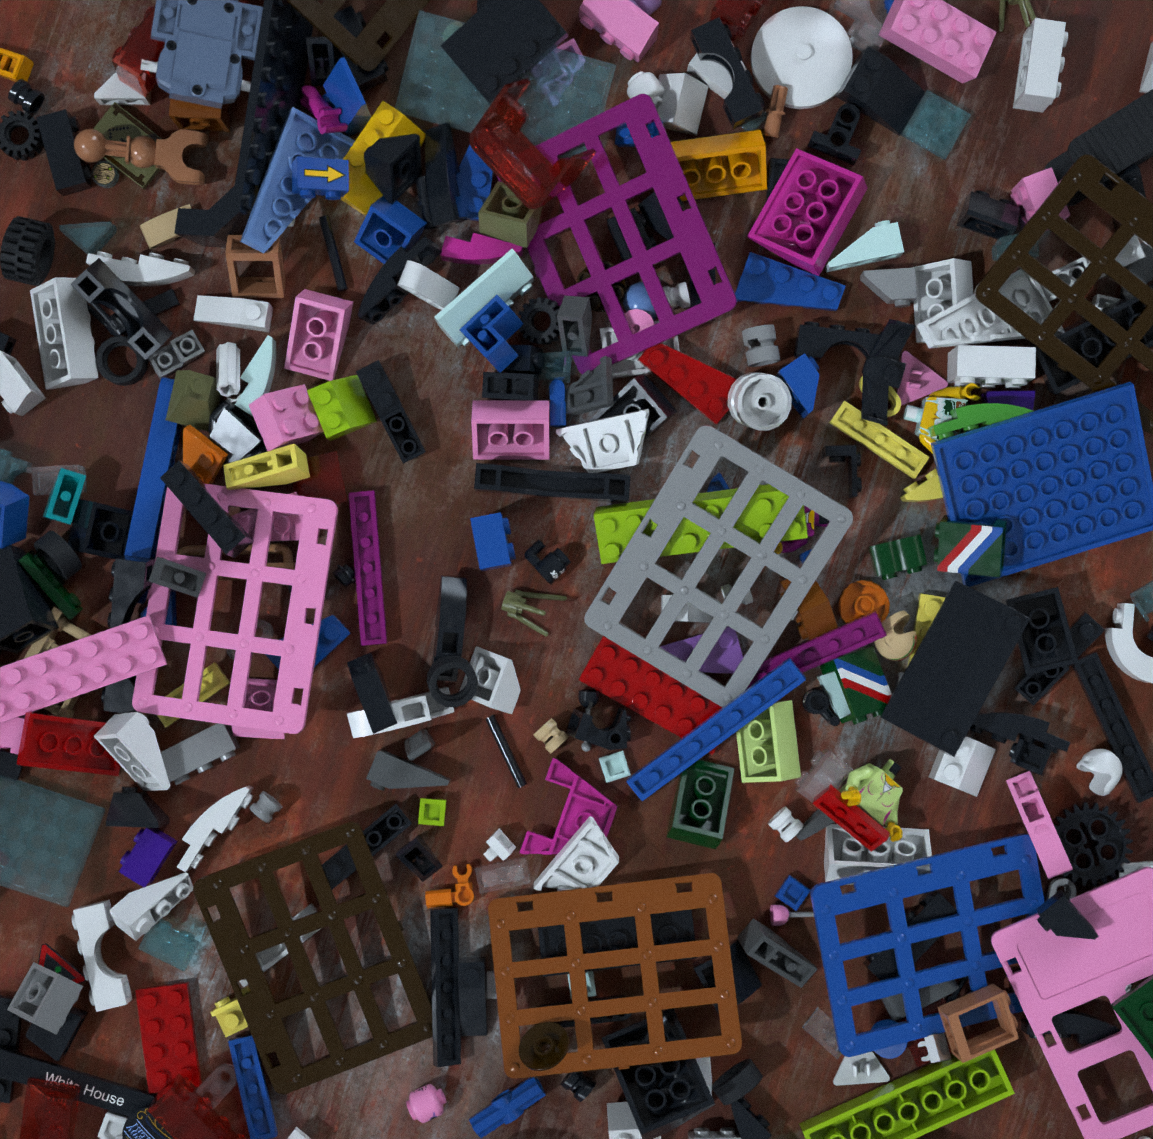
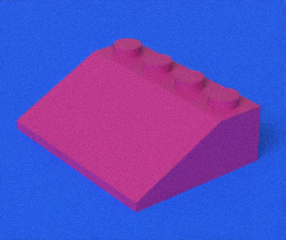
[747,148,868,276]

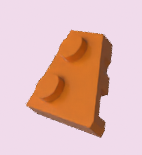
[183,425,228,484]

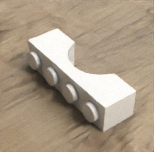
[72,899,133,1012]

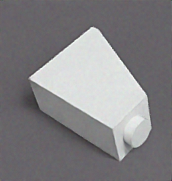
[687,42,747,99]

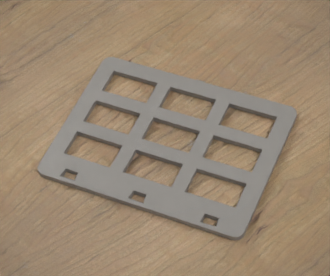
[584,425,853,708]

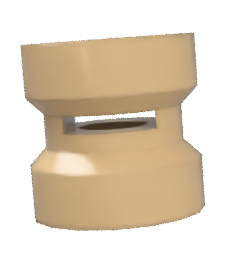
[533,718,569,754]

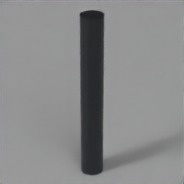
[319,215,348,292]
[485,715,527,788]

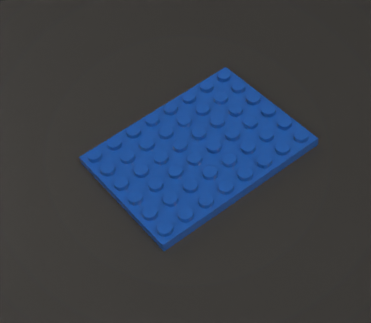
[931,382,1153,587]

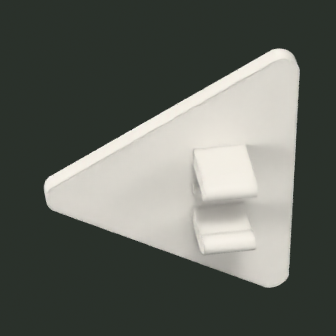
[833,1033,890,1086]

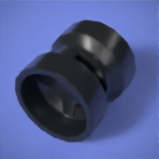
[8,79,45,115]
[560,1071,597,1102]

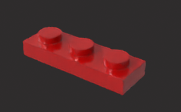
[812,784,890,852]

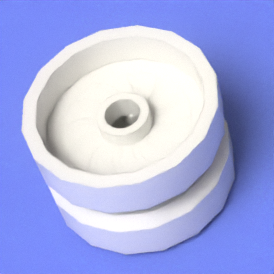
[728,372,792,431]

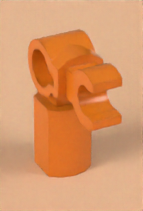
[425,864,475,909]

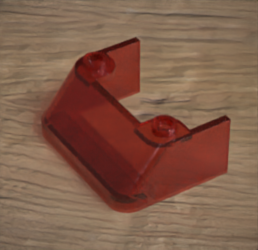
[469,79,596,209]

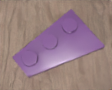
[660,626,743,674]

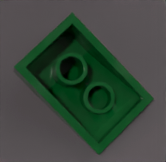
[666,760,734,849]

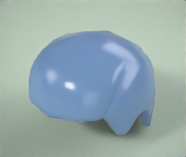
[623,281,657,320]

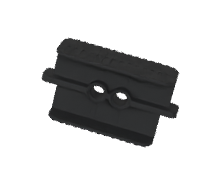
[1044,89,1153,206]

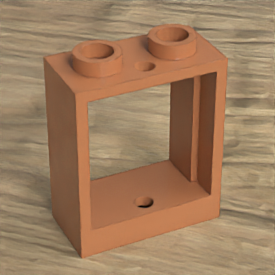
[225,235,286,298]
[937,984,1019,1063]

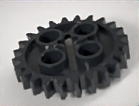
[1054,802,1133,887]

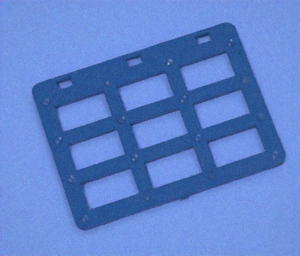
[810,833,1044,1057]

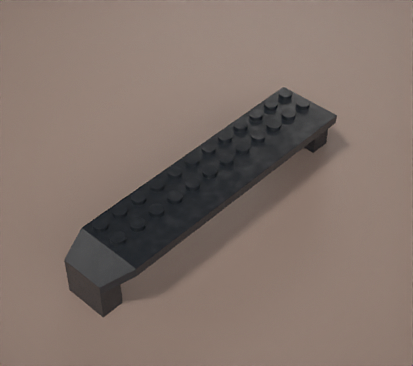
[174,0,317,248]

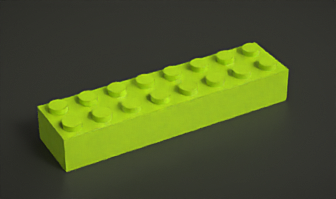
[593,484,808,564]
[799,1049,1015,1139]

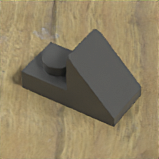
[149,557,206,598]

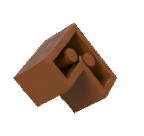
[780,579,838,641]

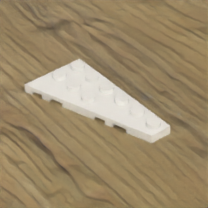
[916,269,1063,349]

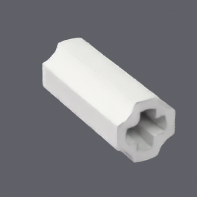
[216,342,240,397]

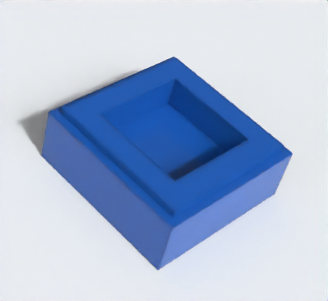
[774,875,811,911]

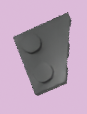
[565,356,613,416]

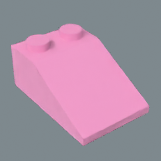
[284,289,353,381]

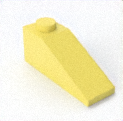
[223,443,310,490]

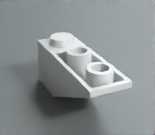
[109,873,193,941]

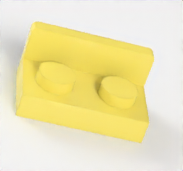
[210,986,250,1037]

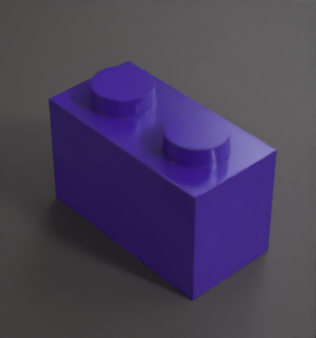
[119,828,178,887]

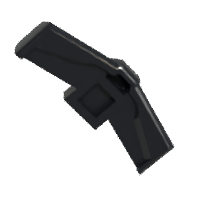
[861,319,916,426]

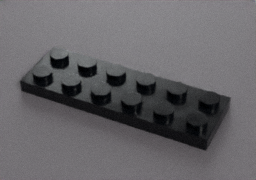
[538,910,697,977]

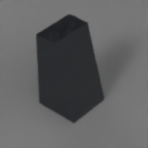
[0,545,59,654]

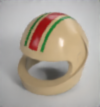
[874,610,917,661]

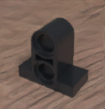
[808,103,861,166]

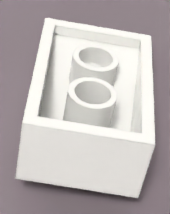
[94,712,170,791]

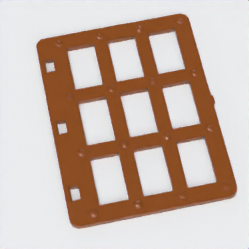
[488,873,742,1079]

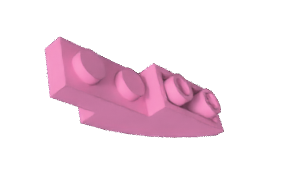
[1006,771,1073,879]

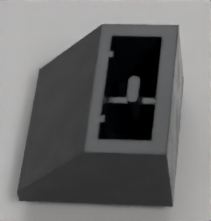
[692,939,762,1014]

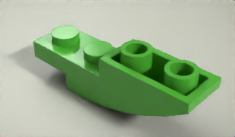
[928,403,1033,440]

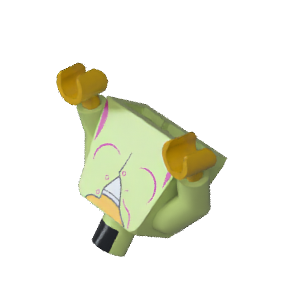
[839,759,903,842]

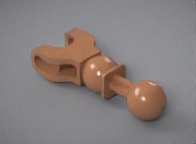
[74,129,209,185]

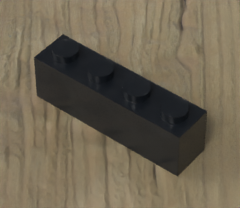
[863,890,957,981]

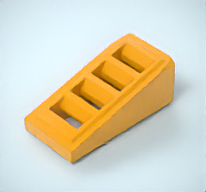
[0,48,34,82]

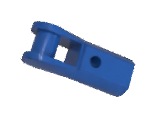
[549,379,567,427]

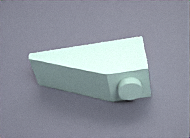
[825,220,904,273]

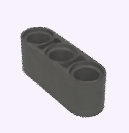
[882,963,959,1021]

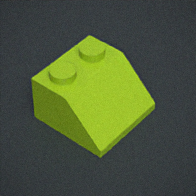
[307,375,377,441]

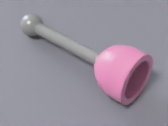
[770,905,814,926]

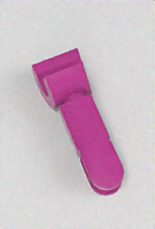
[300,86,348,134]

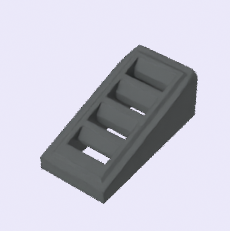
[404,728,436,760]
[796,809,835,841]

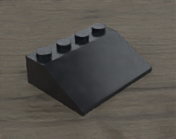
[440,0,568,106]
[602,1008,715,1139]

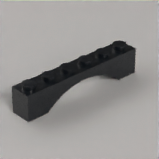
[474,463,631,503]
[101,555,154,713]

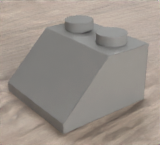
[7,962,83,1035]

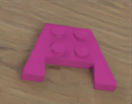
[520,757,617,855]

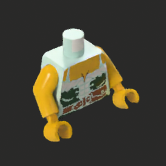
[903,383,980,454]

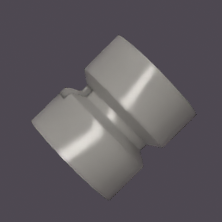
[742,325,780,367]

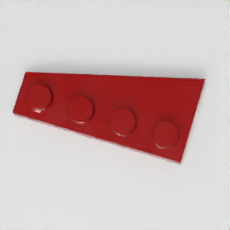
[637,343,737,425]

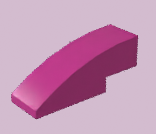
[440,233,523,265]

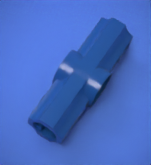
[469,1077,546,1138]

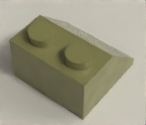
[478,181,545,248]

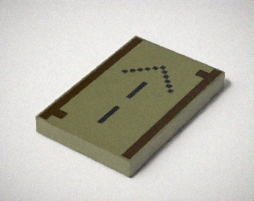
[93,102,162,190]

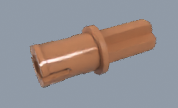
[762,85,788,138]

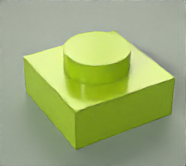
[418,797,447,826]

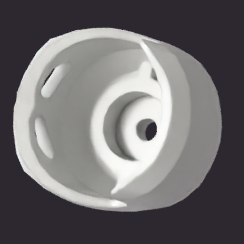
[1076,748,1123,796]

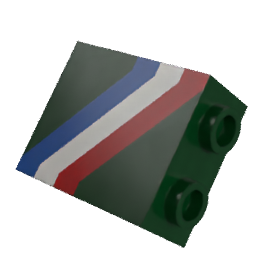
[934,515,1007,577]
[820,646,892,725]

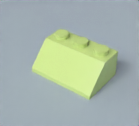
[736,700,801,783]

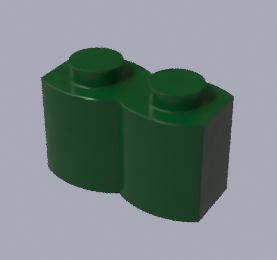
[868,534,927,580]

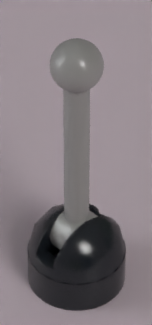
[578,689,599,752]

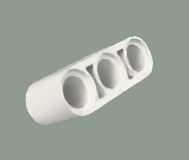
[398,260,460,310]

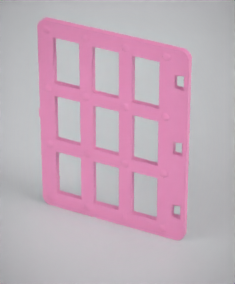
[132,484,338,734]

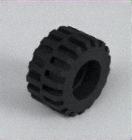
[0,216,55,286]

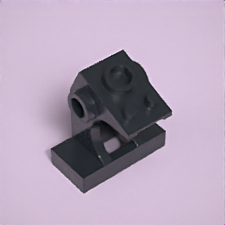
[565,707,631,750]

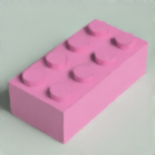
[879,0,997,83]

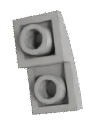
[148,330,205,380]

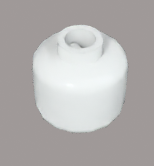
[627,71,665,108]

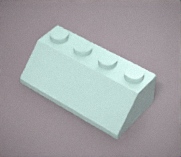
[434,249,534,348]

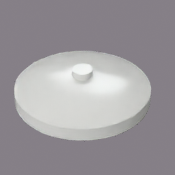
[751,6,853,109]

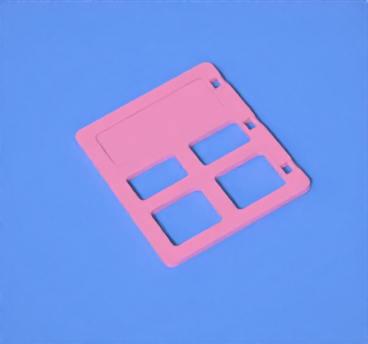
[991,867,1153,1139]

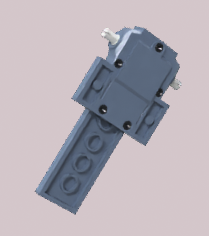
[140,0,263,109]

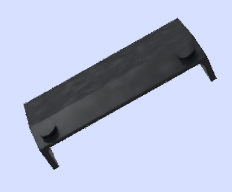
[880,581,1030,757]

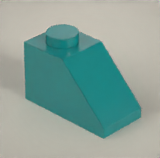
[43,468,86,525]

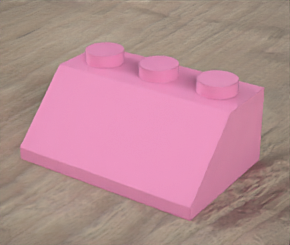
[579,0,659,63]
[471,400,550,460]

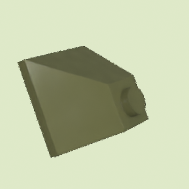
[166,370,222,432]

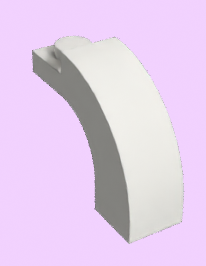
[1105,603,1153,684]

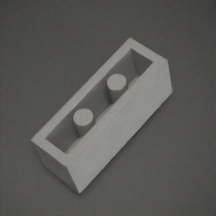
[161,723,240,785]

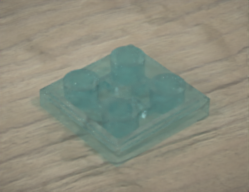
[901,90,971,160]

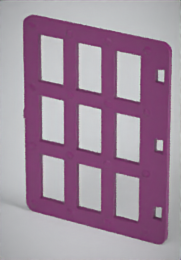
[496,94,737,374]

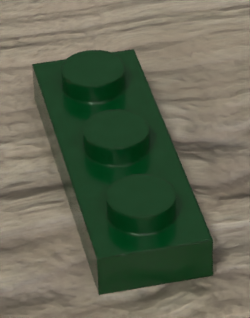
[18,550,83,620]

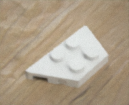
[556,409,649,473]
[533,816,619,891]

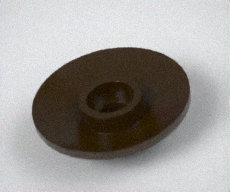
[519,1022,569,1071]

